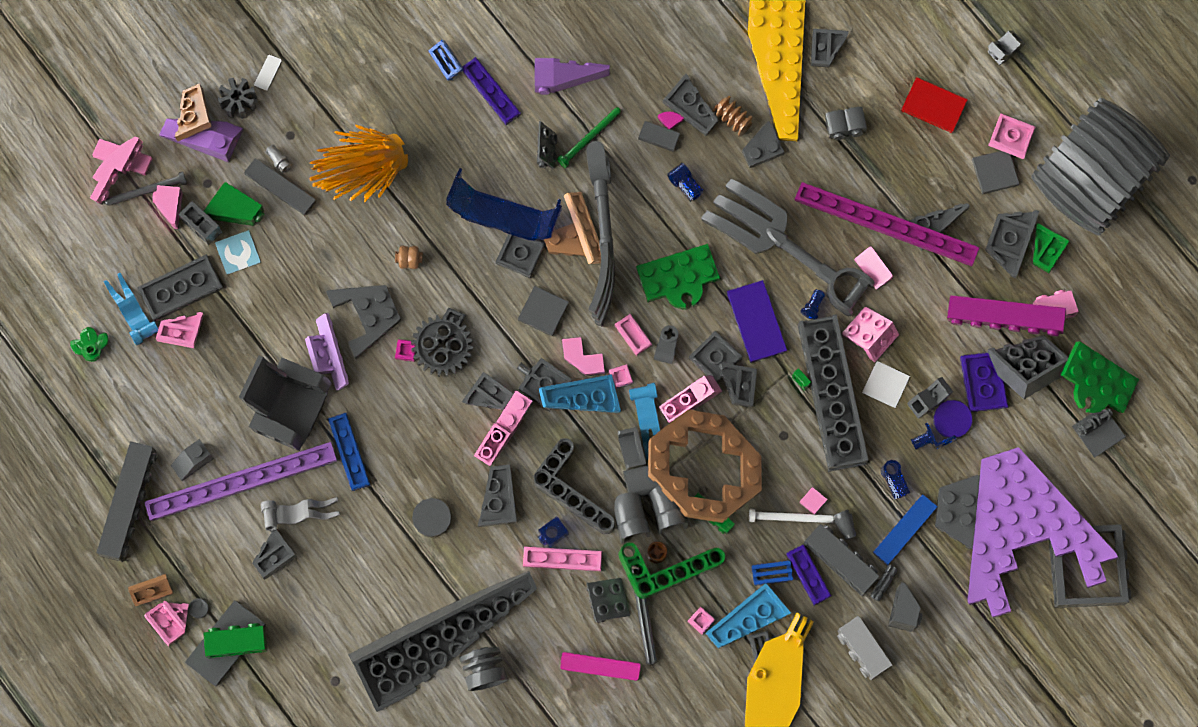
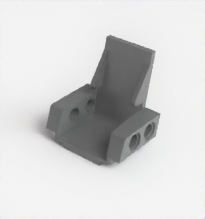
[239,355,332,451]

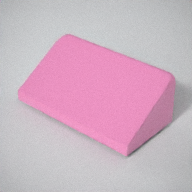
[854,246,893,290]

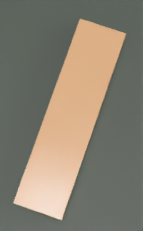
[564,192,601,264]

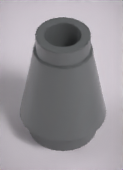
[834,510,856,540]

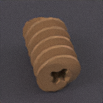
[712,96,753,137]

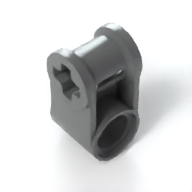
[653,325,678,364]

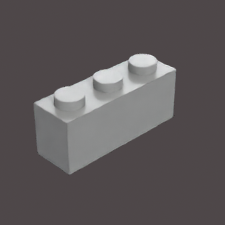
[837,616,892,680]

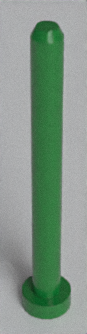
[557,107,621,168]

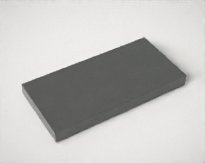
[137,254,223,322]
[185,600,266,687]

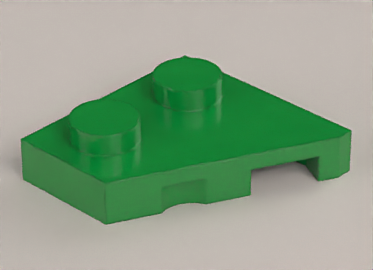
[1033,224,1069,274]

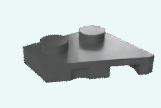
[719,363,757,407]
[462,372,514,410]
[252,530,296,580]

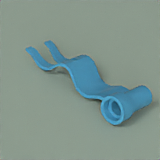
[103,273,158,346]
[629,383,660,460]

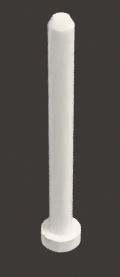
[749,508,835,523]

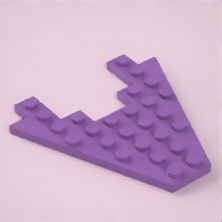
[968,447,1118,618]

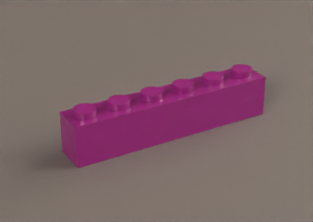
[947,295,1066,336]

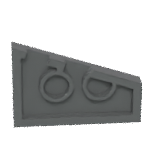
[663,74,718,136]
[478,464,517,527]

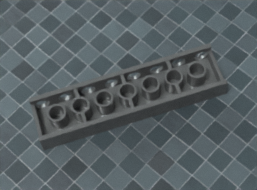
[797,314,868,472]

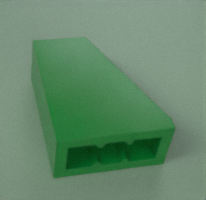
[203,182,264,226]

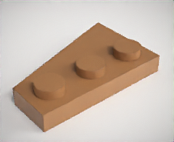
[175,83,212,141]

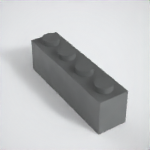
[804,524,879,596]

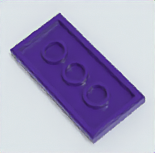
[727,280,787,363]

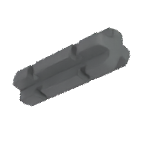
[871,565,897,601]

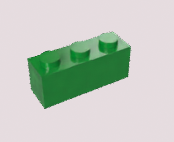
[203,623,267,659]

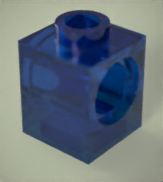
[538,516,569,548]

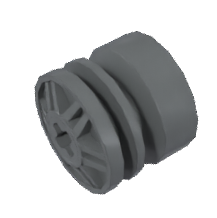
[460,647,508,691]

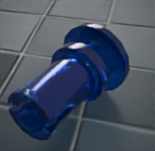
[800,289,825,320]

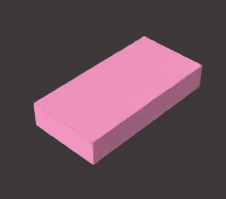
[615,314,652,356]

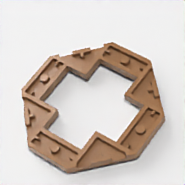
[648,410,762,523]

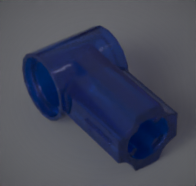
[667,163,703,202]
[881,460,910,500]

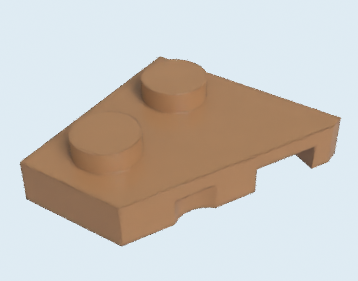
[542,223,586,257]

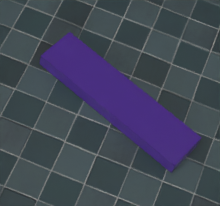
[462,57,521,125]

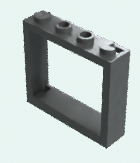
[1049,525,1131,608]

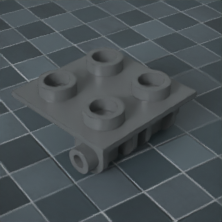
[537,121,558,169]
[1072,408,1126,458]
[586,578,630,623]

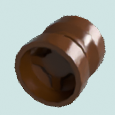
[647,541,667,564]

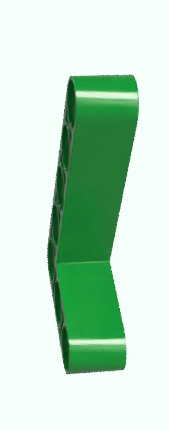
[618,542,725,599]

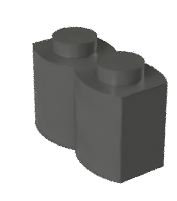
[825,107,867,140]

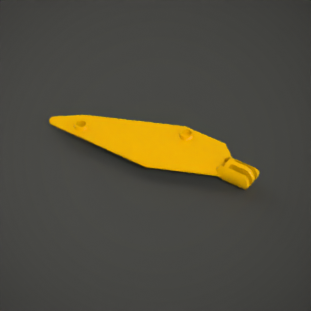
[745,613,814,727]

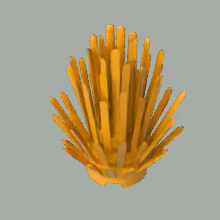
[309,125,408,202]

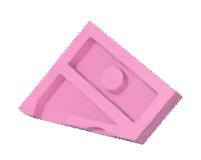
[156,312,203,348]

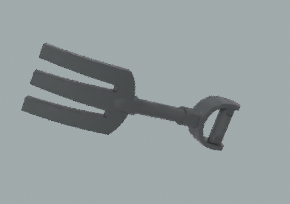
[586,141,615,327]
[701,179,875,316]

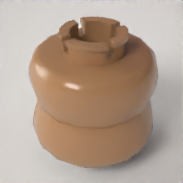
[395,245,423,269]

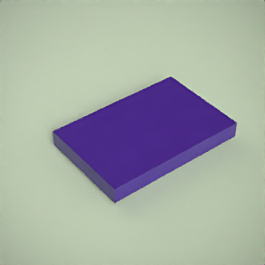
[960,353,1008,413]

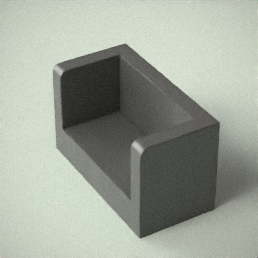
[618,427,646,470]

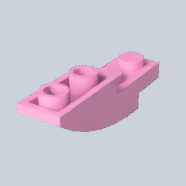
[90,137,143,204]
[474,391,533,466]

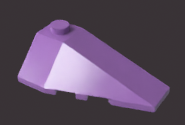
[159,118,243,162]

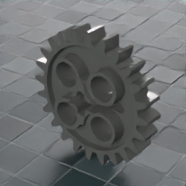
[411,314,473,377]

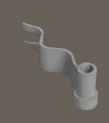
[261,497,340,531]

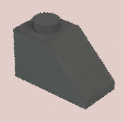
[171,439,214,481]

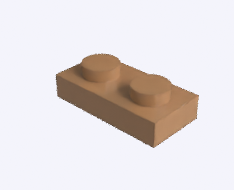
[128,574,173,607]

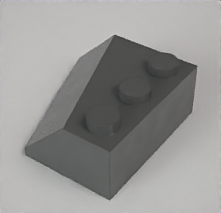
[988,335,1068,399]

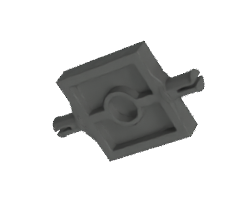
[517,358,572,412]

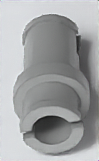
[265,145,292,173]

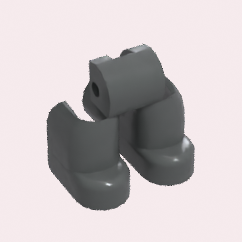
[614,465,688,544]

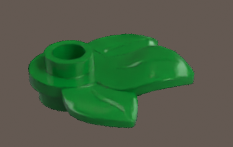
[70,327,109,362]

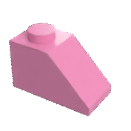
[153,185,183,229]

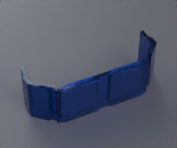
[446,168,562,241]

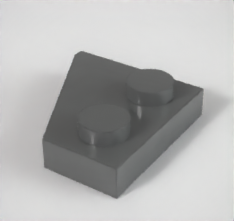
[811,29,849,67]
[742,121,784,168]

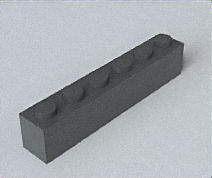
[96,441,157,562]

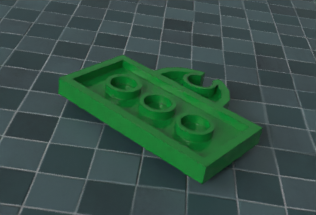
[636,244,720,310]
[1061,341,1139,413]

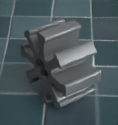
[218,78,257,119]

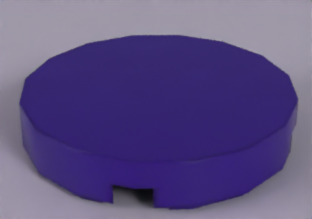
[934,400,972,438]

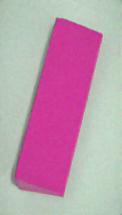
[560,652,641,681]

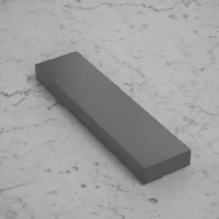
[244,158,316,216]

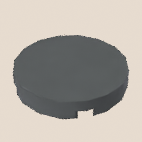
[412,498,451,537]

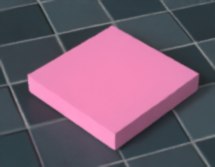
[988,114,1035,159]

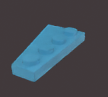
[539,374,621,413]
[706,583,791,649]

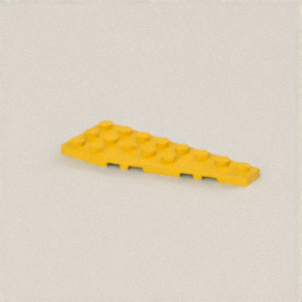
[748,0,805,142]

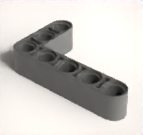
[534,438,614,534]

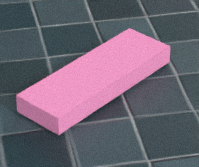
[92,139,152,176]

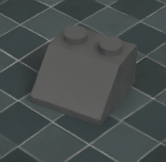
[888,582,922,632]

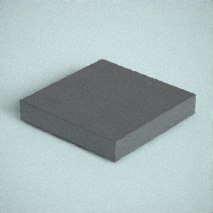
[972,151,1019,194]
[495,229,545,278]
[518,286,569,336]
[688,331,743,383]

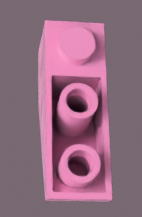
[659,375,722,423]

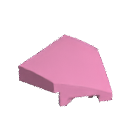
[144,601,189,647]

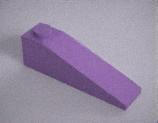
[535,58,610,95]

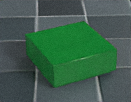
[792,368,811,391]

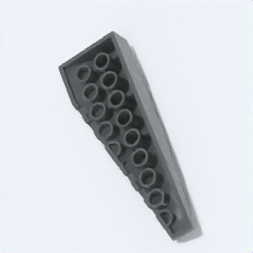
[348,571,537,712]

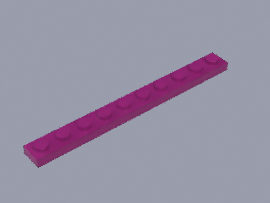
[795,182,980,266]

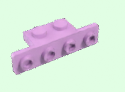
[305,313,349,390]

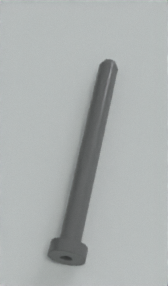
[105,171,187,206]

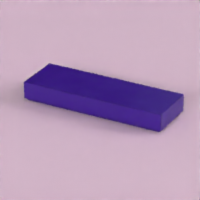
[786,544,831,606]

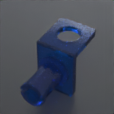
[911,422,957,450]

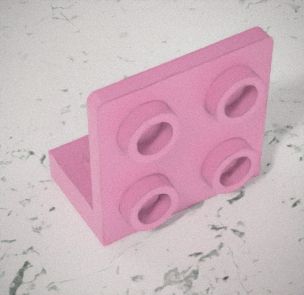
[842,307,899,362]

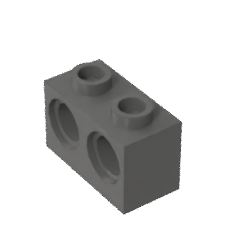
[179,201,222,246]

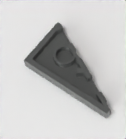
[909,203,970,251]

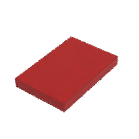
[901,77,968,133]

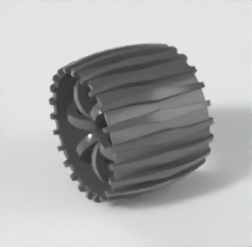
[1031,98,1170,236]

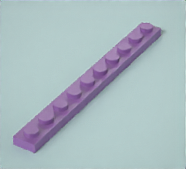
[144,442,337,521]

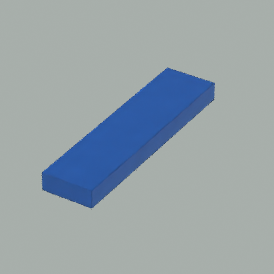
[328,413,370,491]
[873,494,938,566]

